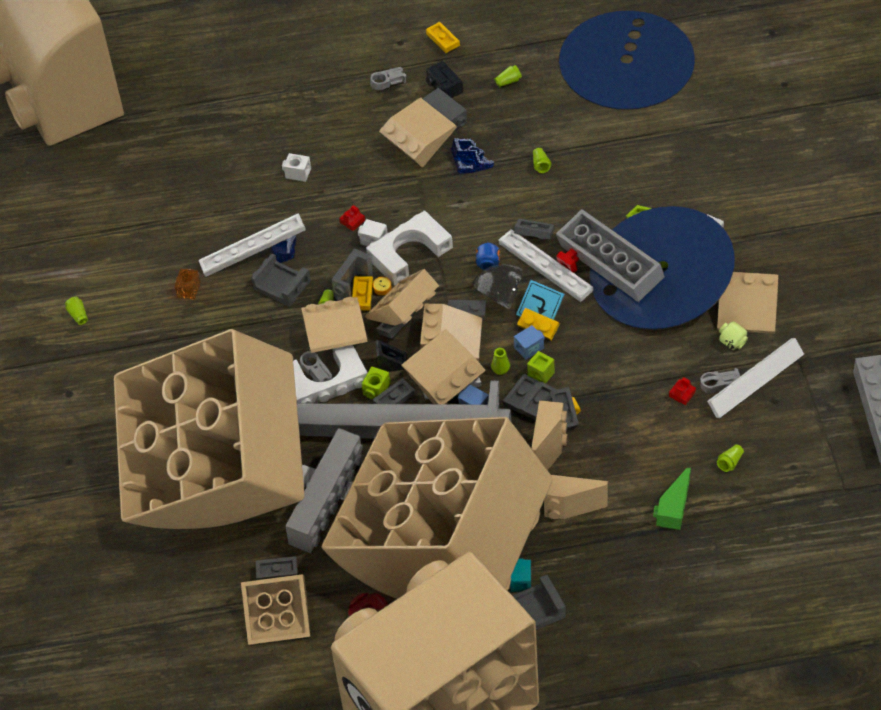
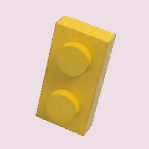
[426,22,460,53]
[352,276,373,311]
[517,308,560,341]

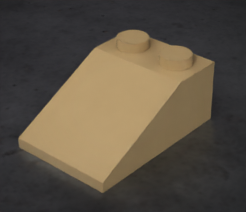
[544,475,608,519]

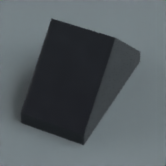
[375,340,407,372]

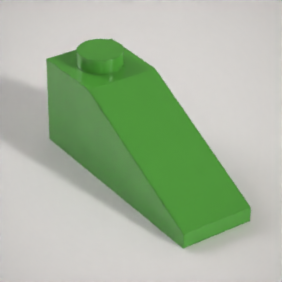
[653,468,691,530]

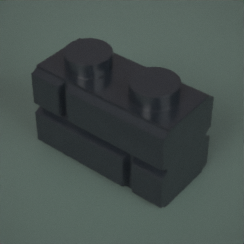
[426,61,463,98]

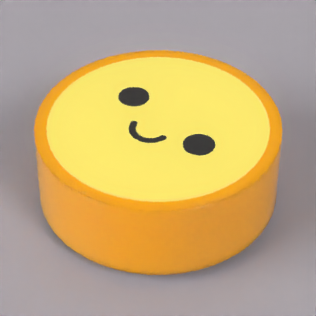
[373,277,392,295]

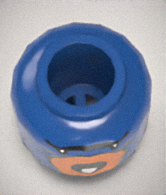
[476,243,500,271]

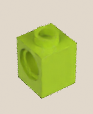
[527,351,555,384]
[361,367,390,399]

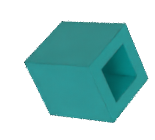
[510,559,531,592]

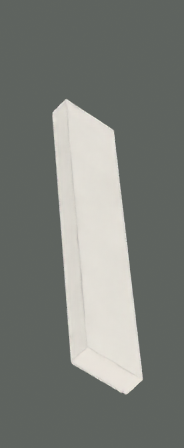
[199,213,306,277]
[499,229,593,302]
[707,338,804,418]

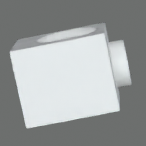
[282,153,311,182]
[358,219,387,246]

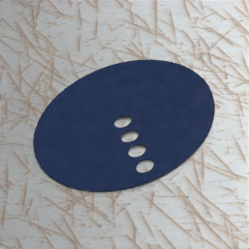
[559,11,695,109]
[590,206,735,329]

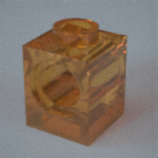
[174,268,201,299]

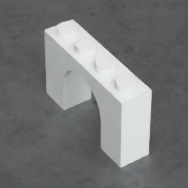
[366,210,453,285]
[293,345,367,404]

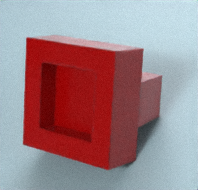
[339,205,365,231]
[556,248,579,273]
[669,377,696,405]

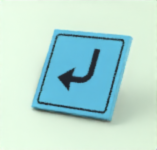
[516,280,565,320]

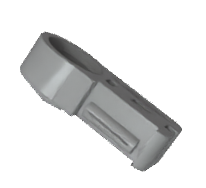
[370,67,406,90]
[300,351,332,382]
[700,368,740,393]

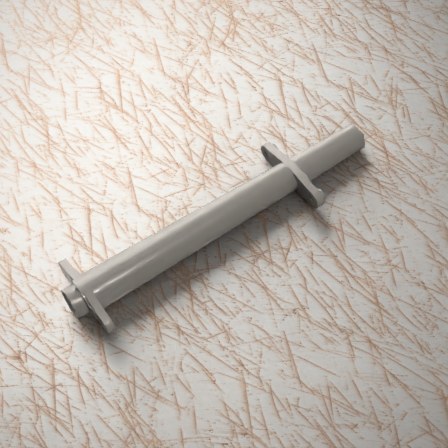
[297,381,511,438]

